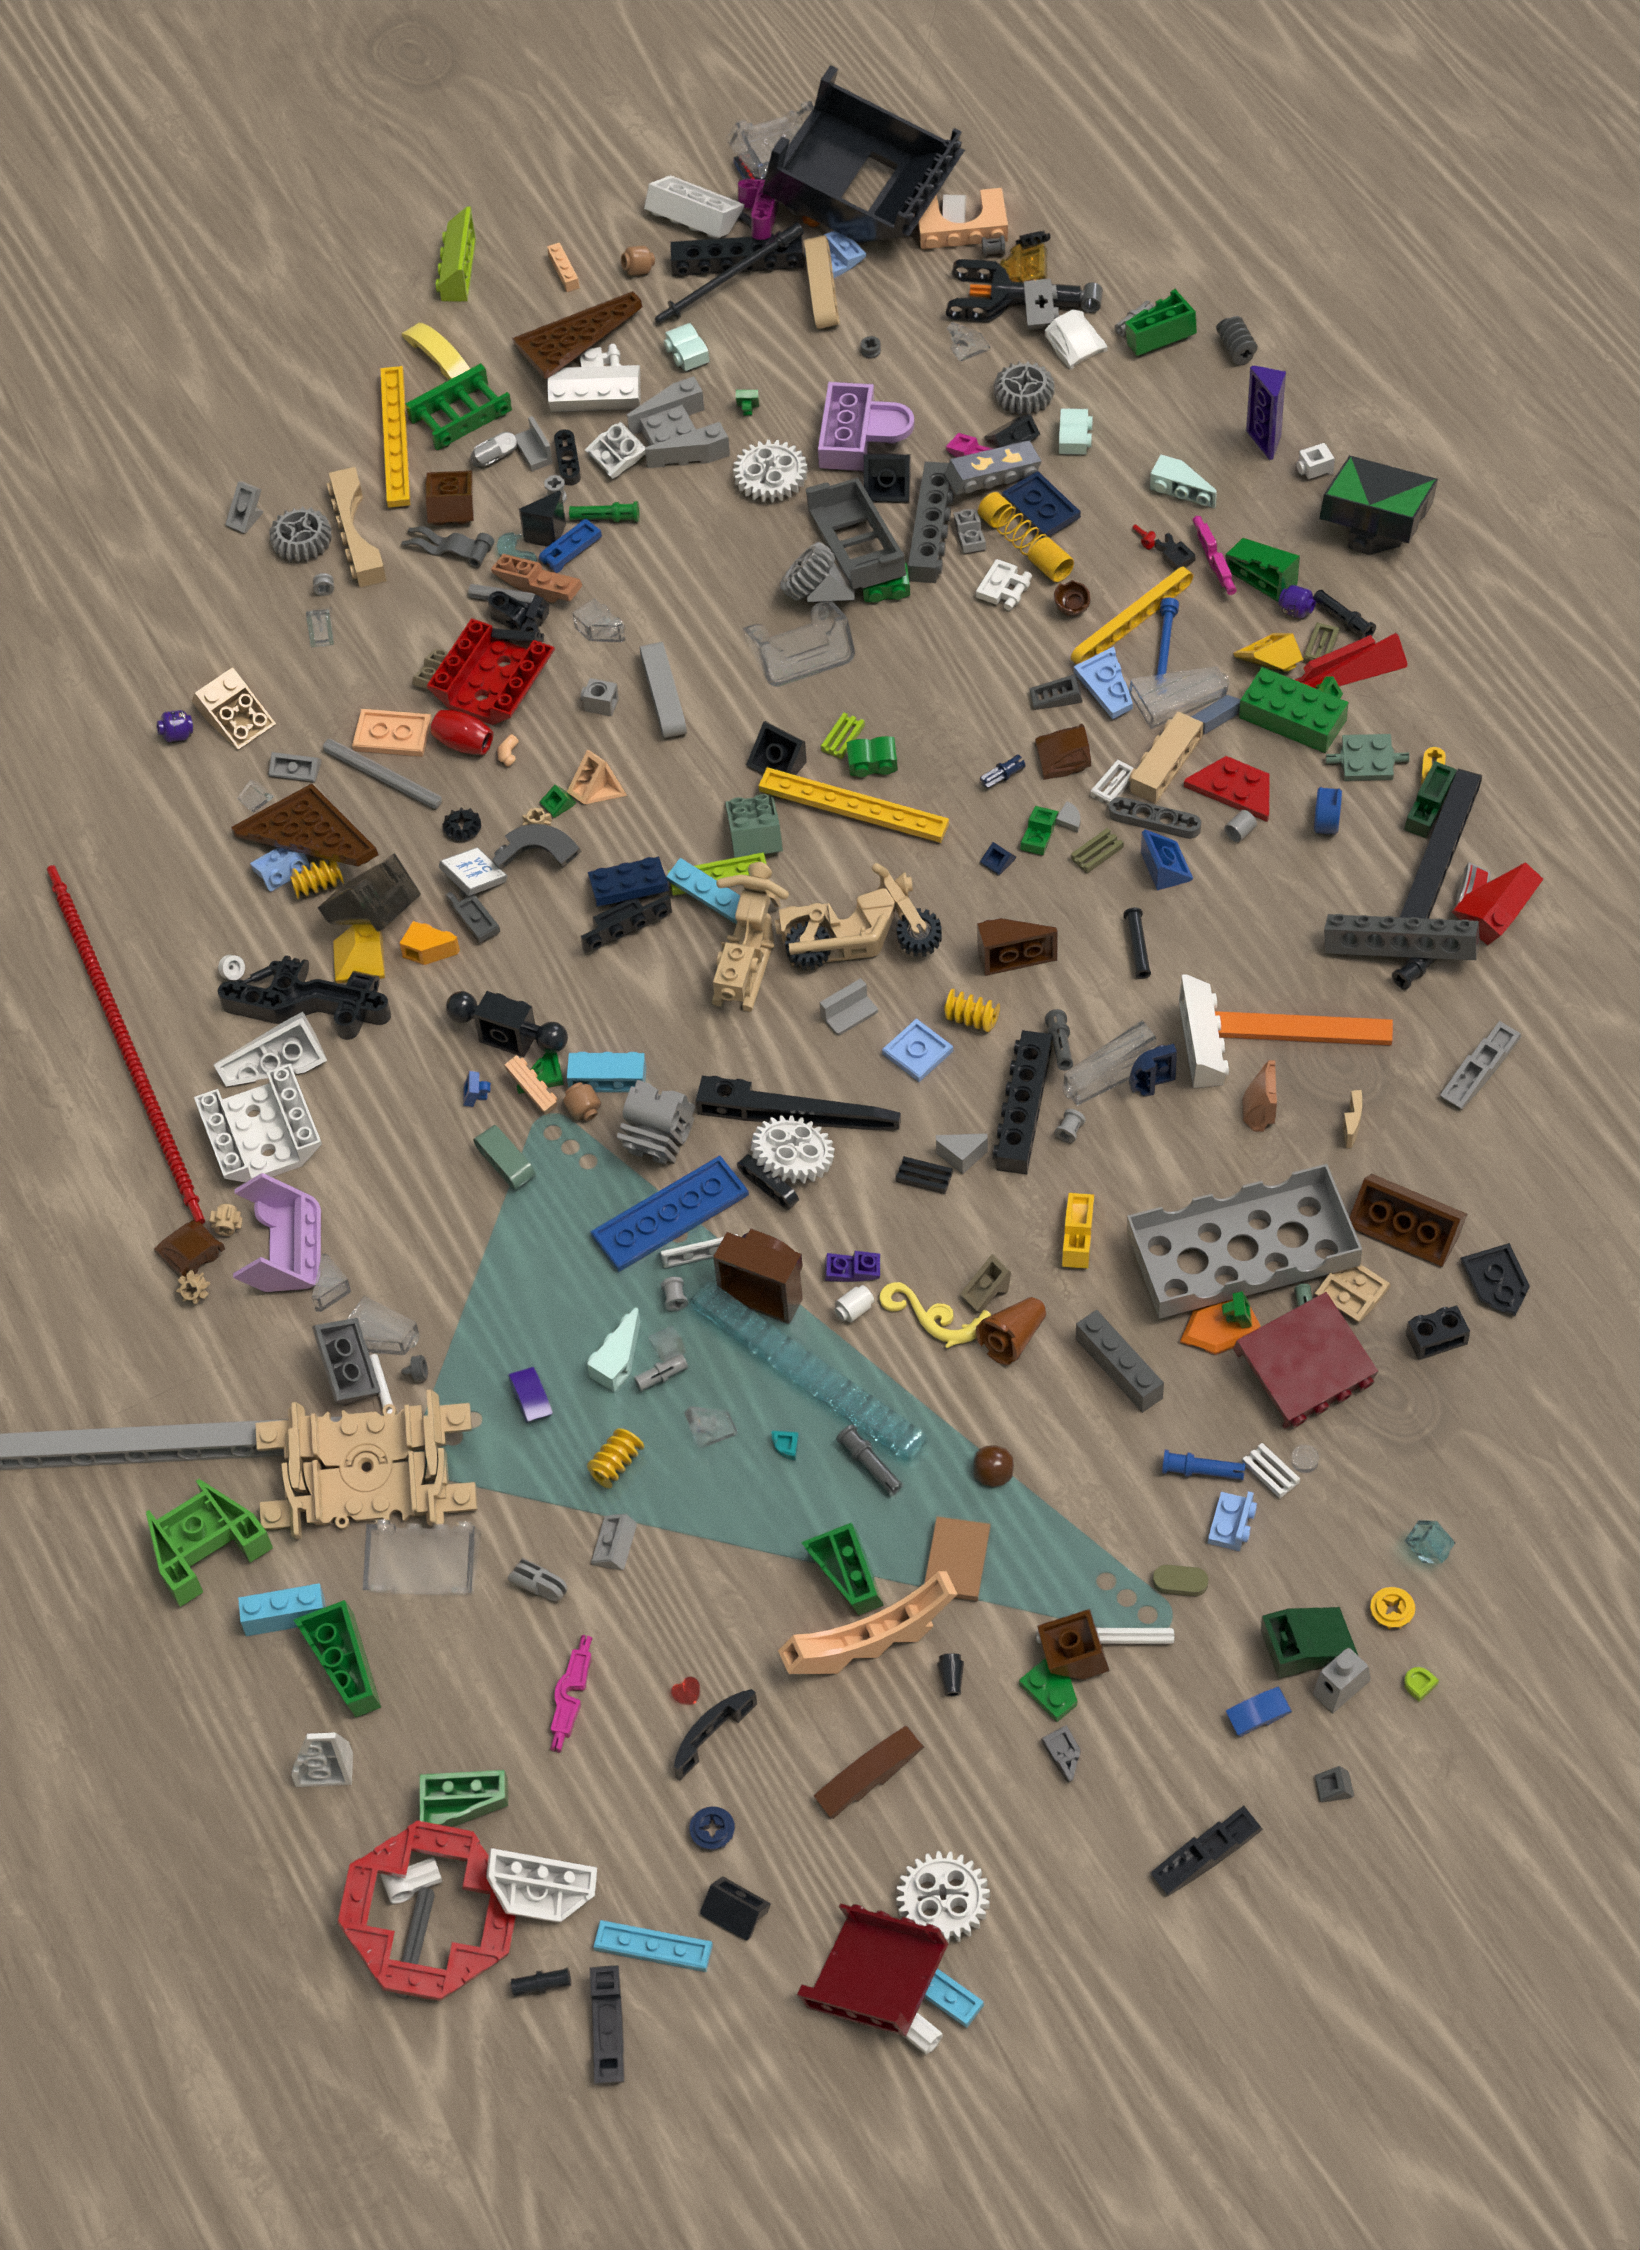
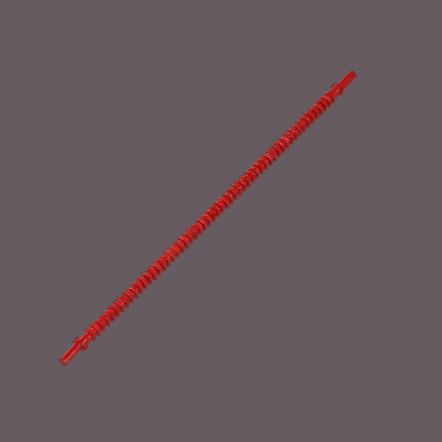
[46,865,205,1225]

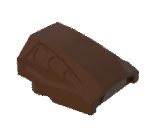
[1035,724,1091,780]
[154,1220,225,1277]

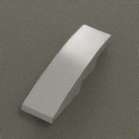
[1440,1021,1521,1110]

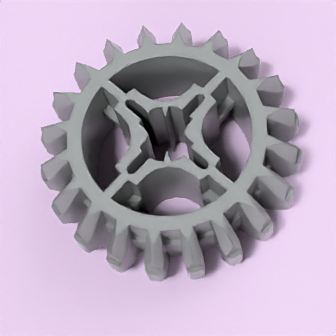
[994,361,1054,416]
[269,506,332,563]
[780,542,835,601]

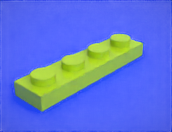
[668,852,767,896]

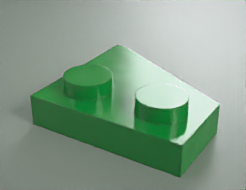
[1019,1658,1077,1722]

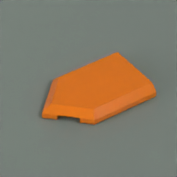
[1180,1299,1261,1355]

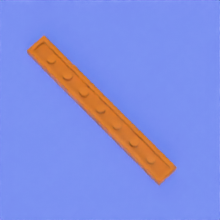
[1215,1011,1393,1045]

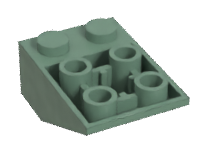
[725,794,783,858]

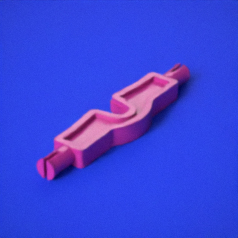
[1192,516,1237,595]
[550,1635,592,1753]

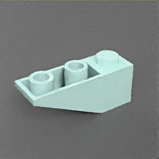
[1150,455,1217,508]
[587,1307,641,1393]

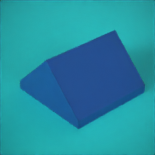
[1141,829,1193,890]

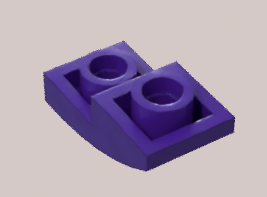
[825,1251,880,1282]
[508,1367,553,1423]

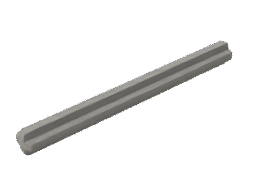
[323,739,442,809]

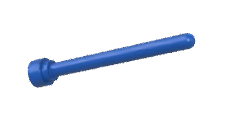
[1155,597,1179,695]

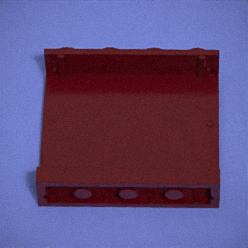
[797,1903,949,2036]

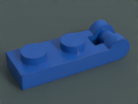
[539,519,602,573]

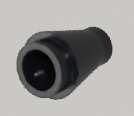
[937,1653,964,1697]

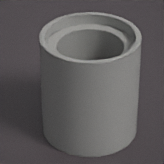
[1224,810,1257,842]

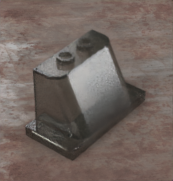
[317,853,421,932]

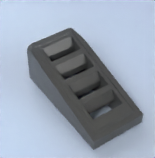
[1029,674,1083,710]

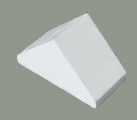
[943,195,967,223]

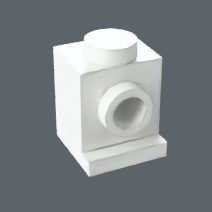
[1297,443,1335,479]

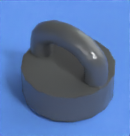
[401,1355,428,1382]

